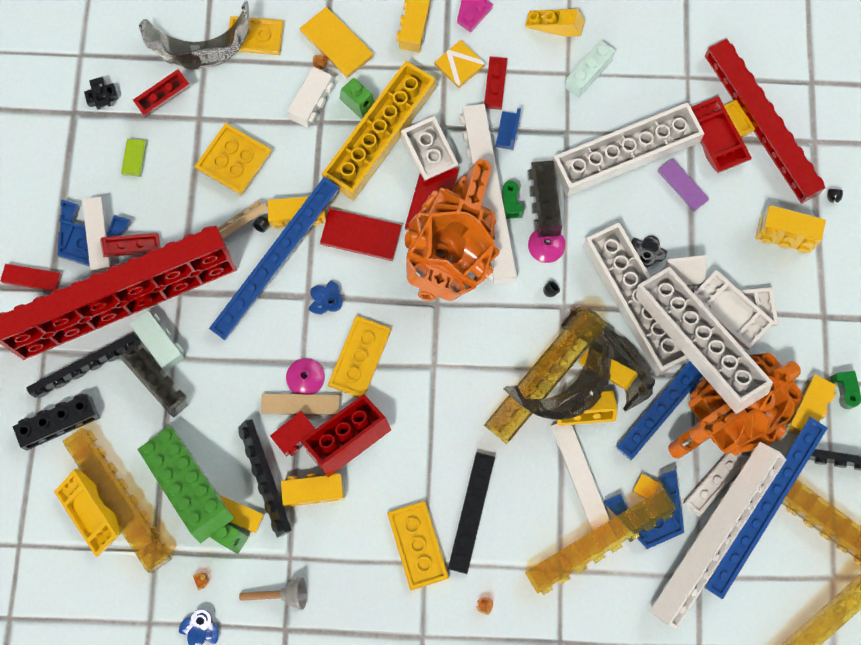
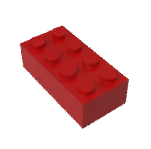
[300,394,391,478]

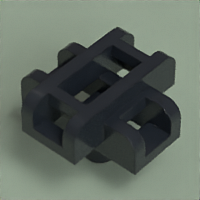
[84,76,118,110]

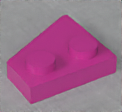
[457,0,493,33]

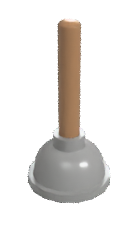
[239,577,307,610]

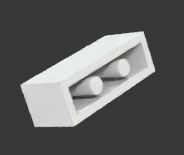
[287,67,335,128]

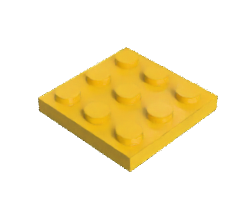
[194,123,272,196]

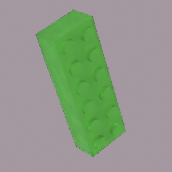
[137,426,234,544]

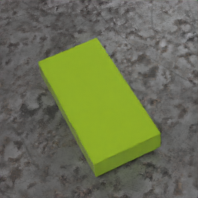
[121,139,146,177]

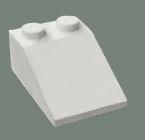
[401,116,458,181]

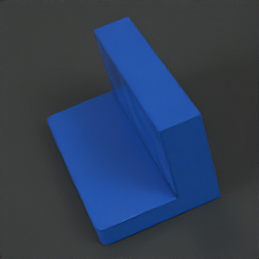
[495,108,521,150]

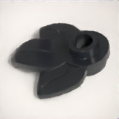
[631,235,667,268]

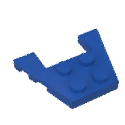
[57,200,132,267]
[604,470,684,549]

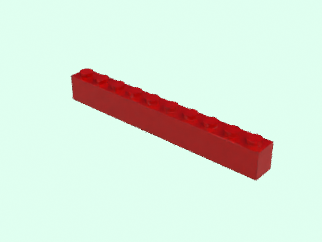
[705,39,826,204]

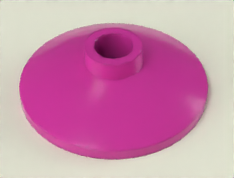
[528,227,565,263]
[286,358,325,395]

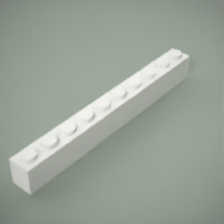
[459,104,517,286]
[649,442,786,630]

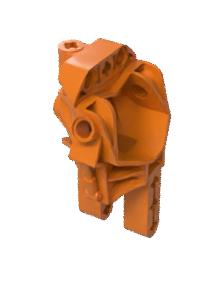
[405,159,500,301]
[668,353,802,459]

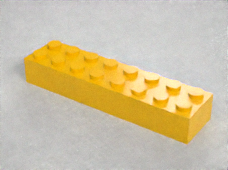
[322,61,436,201]

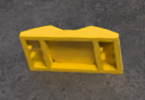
[54,469,120,557]

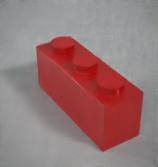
[133,69,190,118]

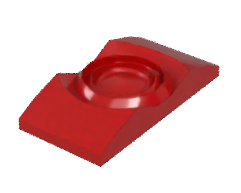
[691,96,752,173]

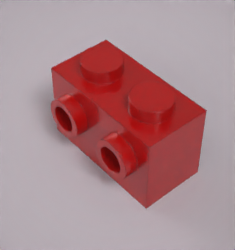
[270,411,315,457]

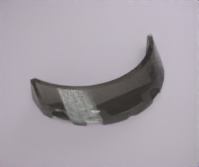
[139,1,250,69]
[561,310,655,412]
[503,332,613,420]

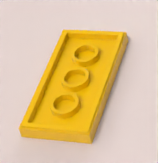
[299,7,374,79]
[328,315,392,398]
[387,501,449,591]

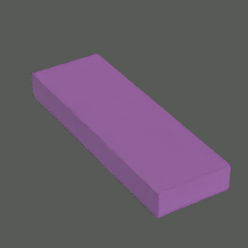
[657,158,709,212]

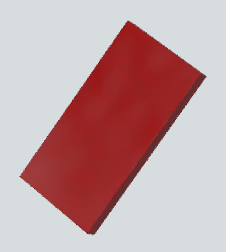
[405,168,459,231]
[320,208,402,261]

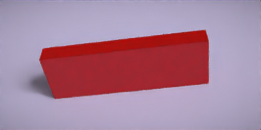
[484,56,507,110]
[100,233,161,257]
[0,264,62,292]

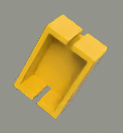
[755,205,826,253]

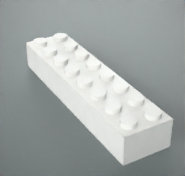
[552,102,705,197]
[583,222,689,376]
[636,266,773,414]

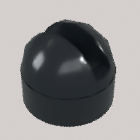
[827,189,843,203]
[252,216,269,233]
[543,281,560,297]

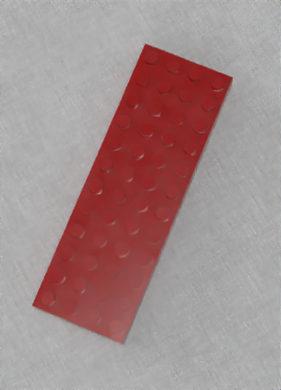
[0,226,237,360]

